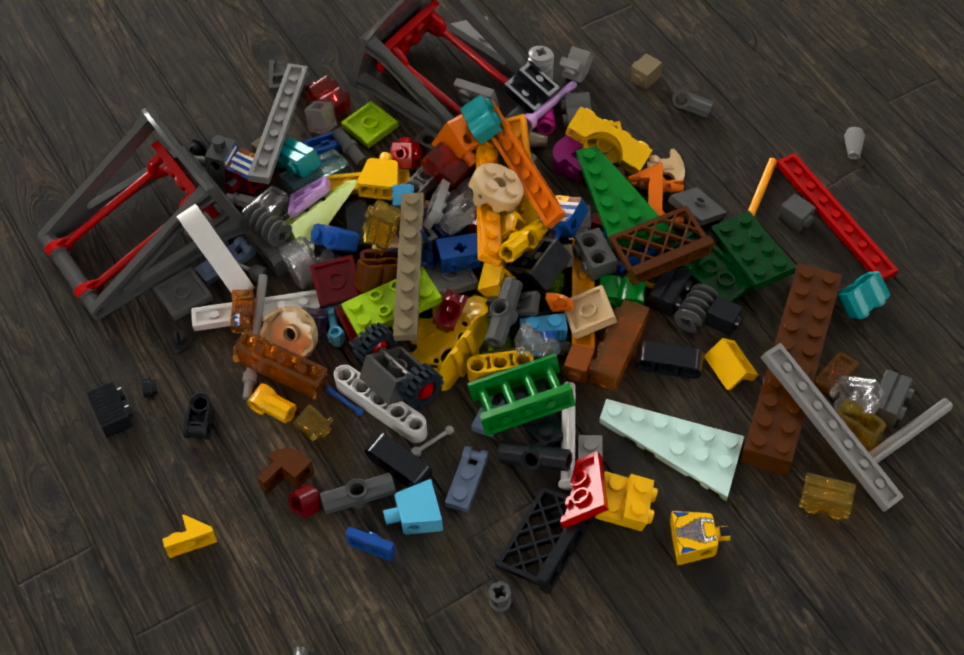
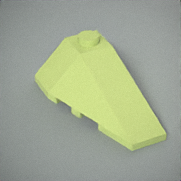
[285,179,357,250]

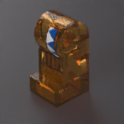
[230,290,255,333]

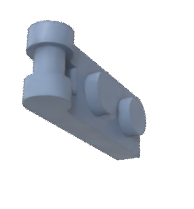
[194,236,257,286]
[445,446,489,513]

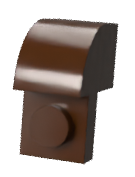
[257,448,315,494]

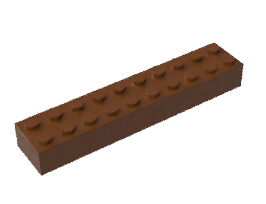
[740,263,842,476]

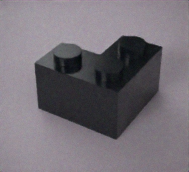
[506,237,572,291]

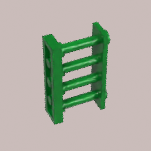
[467,353,576,436]

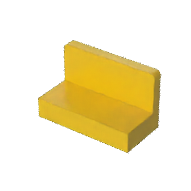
[704,338,759,390]

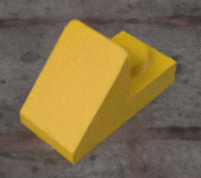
[162,515,217,558]

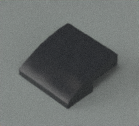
[502,61,560,114]

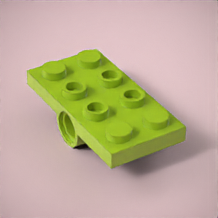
[341,267,443,338]

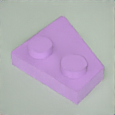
[288,176,331,219]

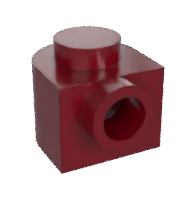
[288,484,320,518]

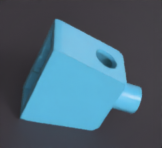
[383,479,443,534]

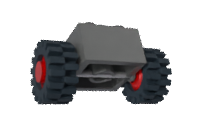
[353,322,444,409]

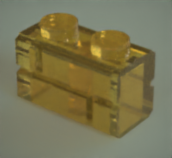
[362,199,401,250]
[799,473,856,519]

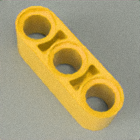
[467,349,533,382]

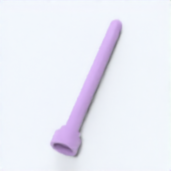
[525,81,577,132]

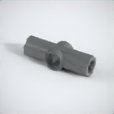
[485,277,523,347]
[320,473,396,515]

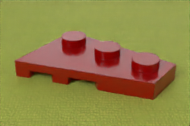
[560,451,609,528]

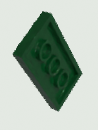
[711,210,795,290]
[663,231,753,303]

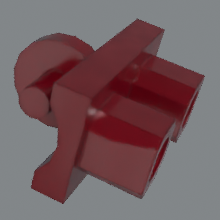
[432,288,468,333]

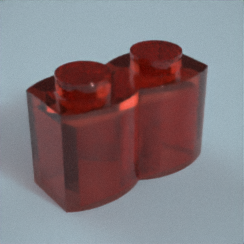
[306,75,351,120]
[420,142,471,192]

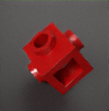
[390,137,422,168]

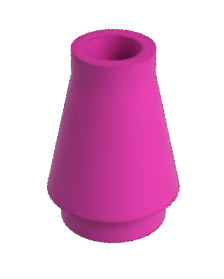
[536,108,556,135]

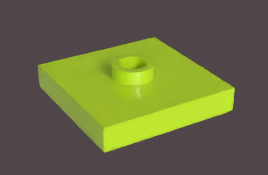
[341,101,399,148]

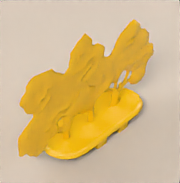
[410,295,488,391]

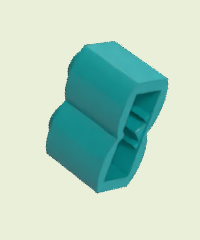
[460,94,502,145]
[837,271,891,320]

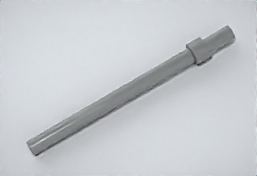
[242,274,268,401]

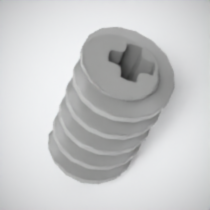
[528,46,554,80]

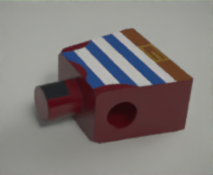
[224,148,274,194]

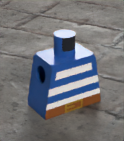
[539,195,588,241]

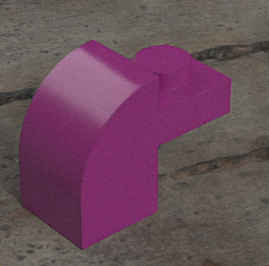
[553,135,585,184]

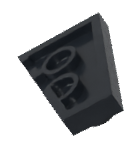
[504,378,563,447]

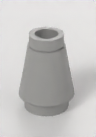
[844,127,865,159]

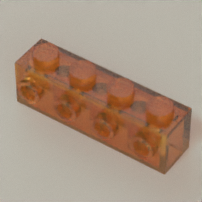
[588,299,650,391]
[233,330,328,400]

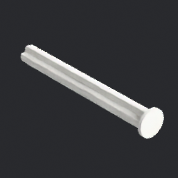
[558,382,576,490]

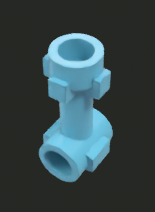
[323,306,346,347]

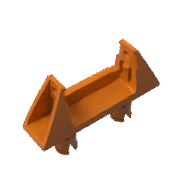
[628,163,684,223]

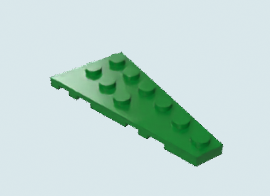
[576,146,676,253]

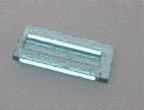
[279,149,349,192]

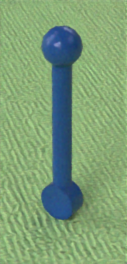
[325,386,364,416]

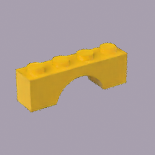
[565,106,653,175]
[477,212,529,297]

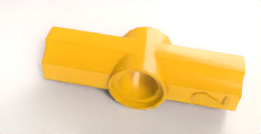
[498,219,549,263]

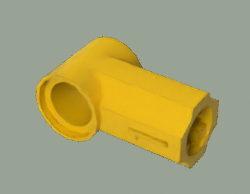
[247,384,297,424]

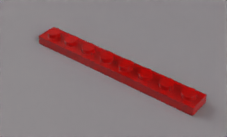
[776,153,899,281]

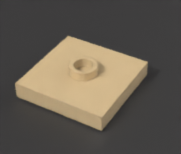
[564,285,617,340]

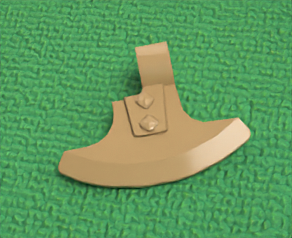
[647,149,685,180]

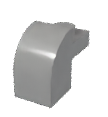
[560,46,594,83]

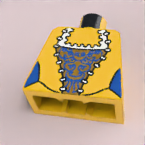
[670,511,731,565]

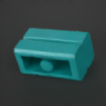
[276,137,321,178]

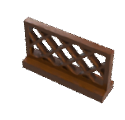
[608,205,714,286]

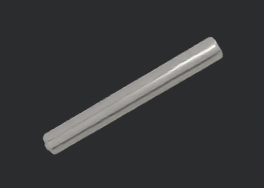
[869,398,953,464]

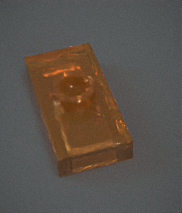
[813,351,859,397]

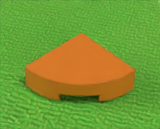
[546,293,574,312]

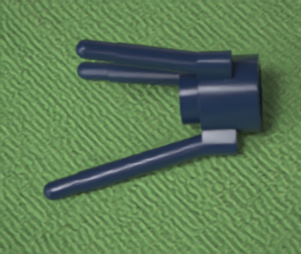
[389,229,438,270]

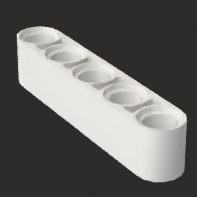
[176,204,255,300]
[334,365,427,443]

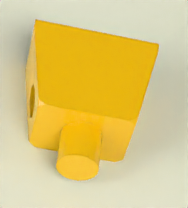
[357,152,399,200]

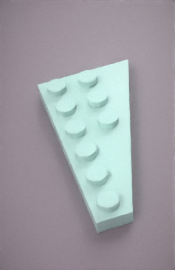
[599,399,744,501]

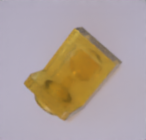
[293,404,333,442]

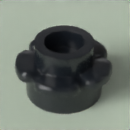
[141,376,158,399]

